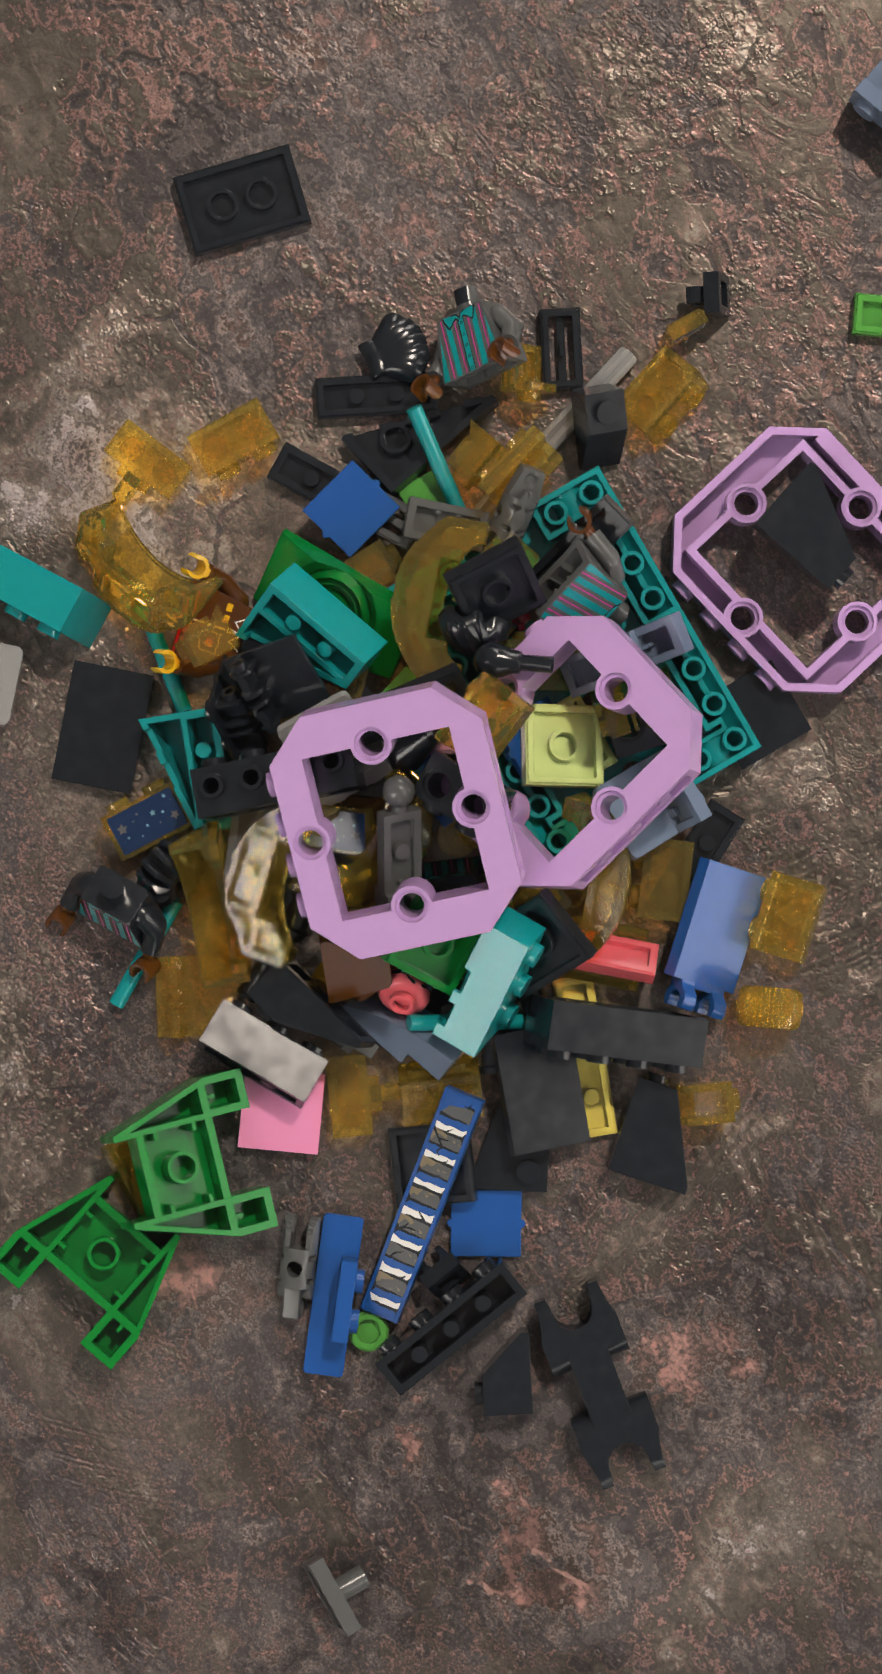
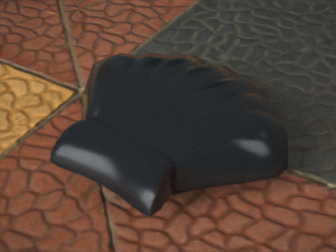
[358,313,430,384]

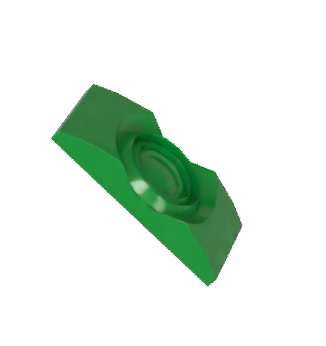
[253,529,424,678]

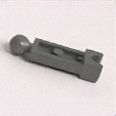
[374,775,422,908]

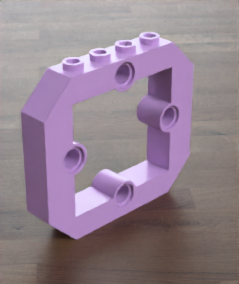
[670,426,882,694]
[431,616,703,889]
[266,681,525,959]

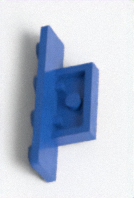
[303,1212,365,1377]

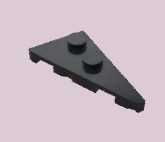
[341,395,499,497]

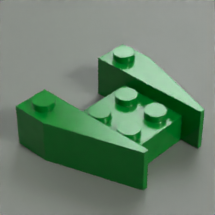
[100,1068,279,1236]
[0,1173,182,1370]

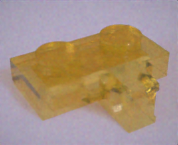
[104,419,193,506]
[325,1054,402,1138]

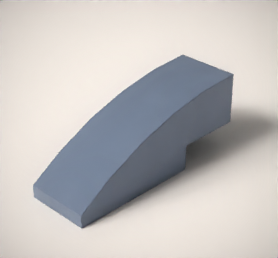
[560,611,694,699]
[343,992,465,1081]

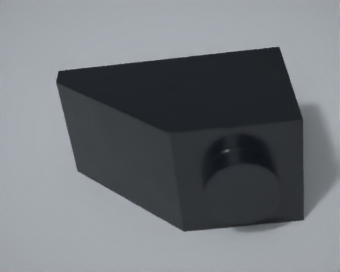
[570,383,628,470]
[474,1327,533,1416]

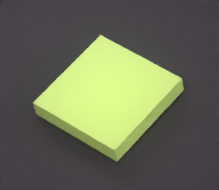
[521,703,604,788]

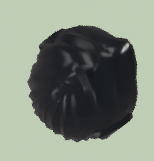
[437,605,517,657]

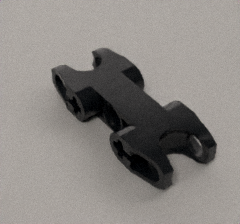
[534,1278,666,1490]

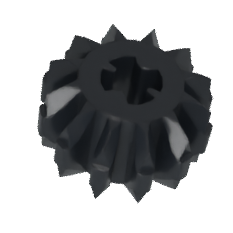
[135,835,204,907]

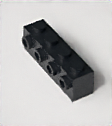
[190,743,367,821]
[375,1256,527,1396]

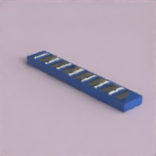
[360,1085,486,1324]

